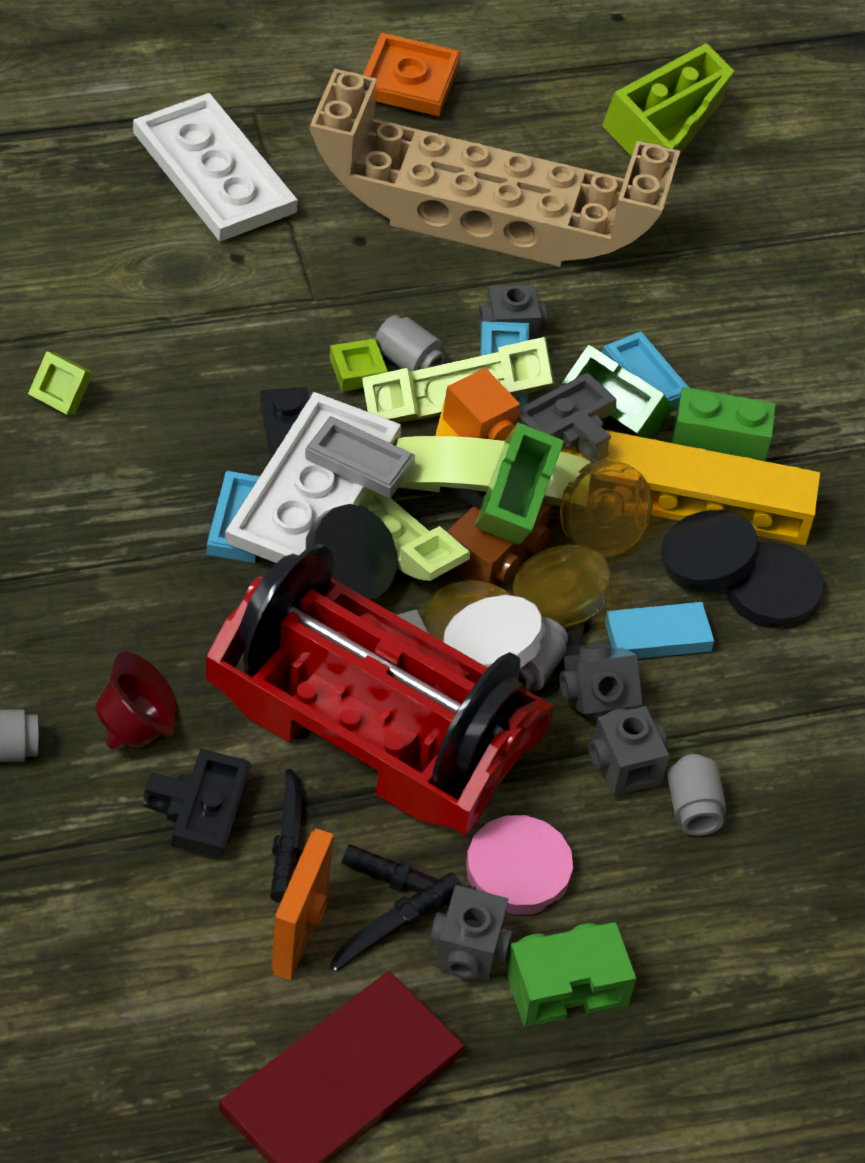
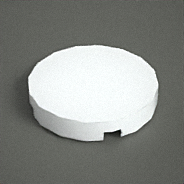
[444,595,546,668]

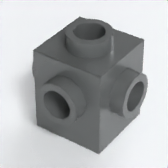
[479,284,547,340]
[559,643,642,720]
[588,706,669,796]
[429,885,512,981]

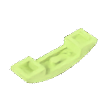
[362,337,554,423]
[396,436,590,509]
[359,489,470,581]

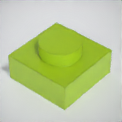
[329,338,388,392]
[28,351,94,415]

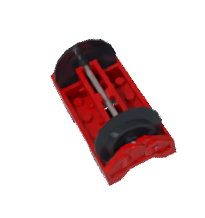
[206,544,554,836]

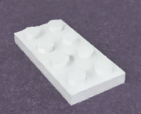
[133,93,298,242]
[225,392,401,563]

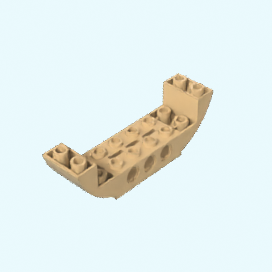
[310,69,680,267]

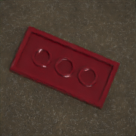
[219,970,465,1163]

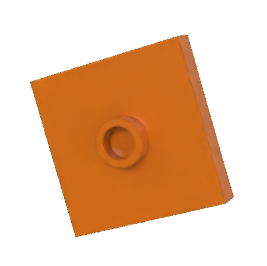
[363,33,461,116]
[271,828,334,981]

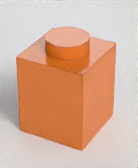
[443,368,520,441]

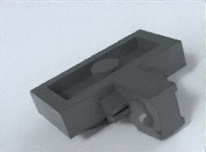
[518,373,617,464]

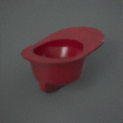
[95,651,177,749]

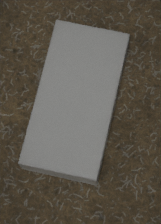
[305,416,415,499]

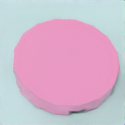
[466,815,573,915]

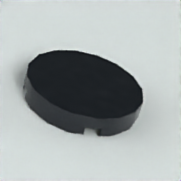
[305,504,397,600]
[661,510,760,591]
[726,542,824,628]

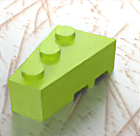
[602,43,734,157]

